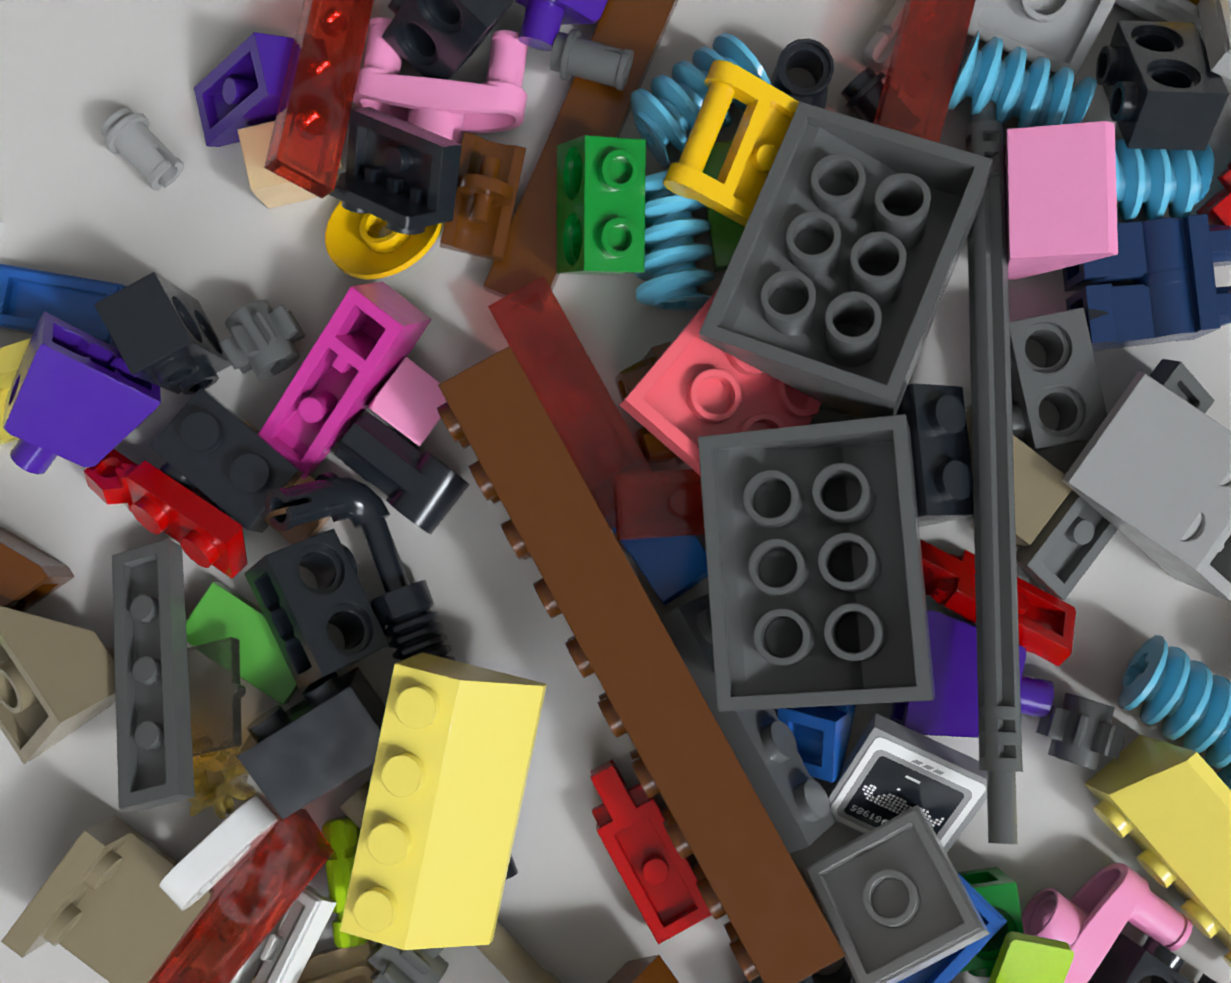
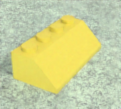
[340,652,547,950]
[1085,734,1231,968]

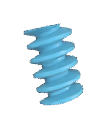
[947,30,1097,128]
[630,32,771,167]
[1115,139,1215,221]
[634,170,715,310]
[1118,635,1231,769]

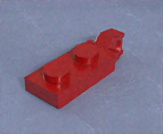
[83,449,248,579]
[920,539,1076,667]
[590,758,712,945]

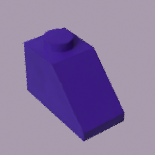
[194,32,335,147]

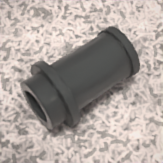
[550,29,634,91]

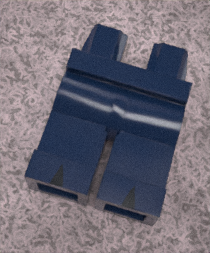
[1062,214,1231,351]

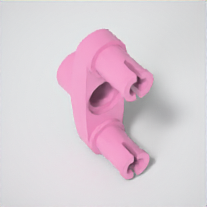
[352,17,528,144]
[1021,863,1193,983]

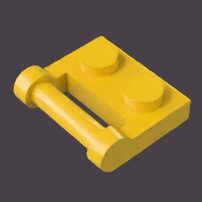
[663,60,799,227]

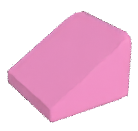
[367,357,447,446]

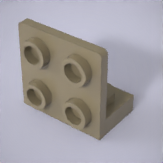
[1,815,214,983]

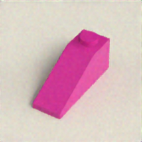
[259,281,432,479]

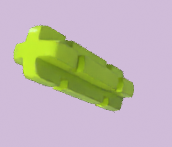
[322,816,368,948]

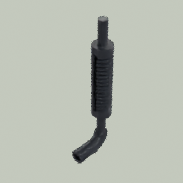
[265,472,518,880]

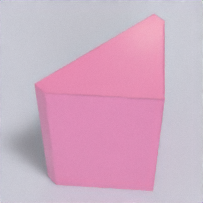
[1005,121,1118,281]

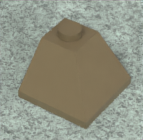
[0,606,116,764]

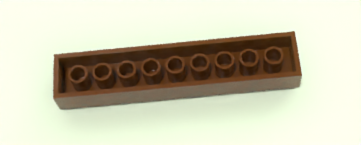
[437,346,845,983]

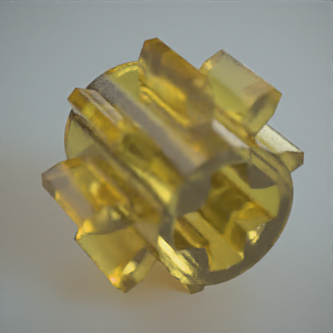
[187,736,256,819]

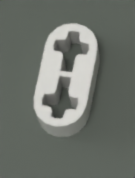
[159,796,279,911]

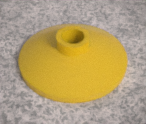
[325,201,443,279]

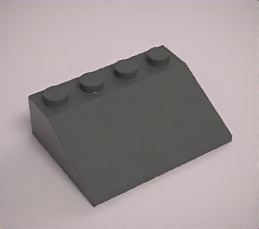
[699,102,993,419]
[698,414,935,712]

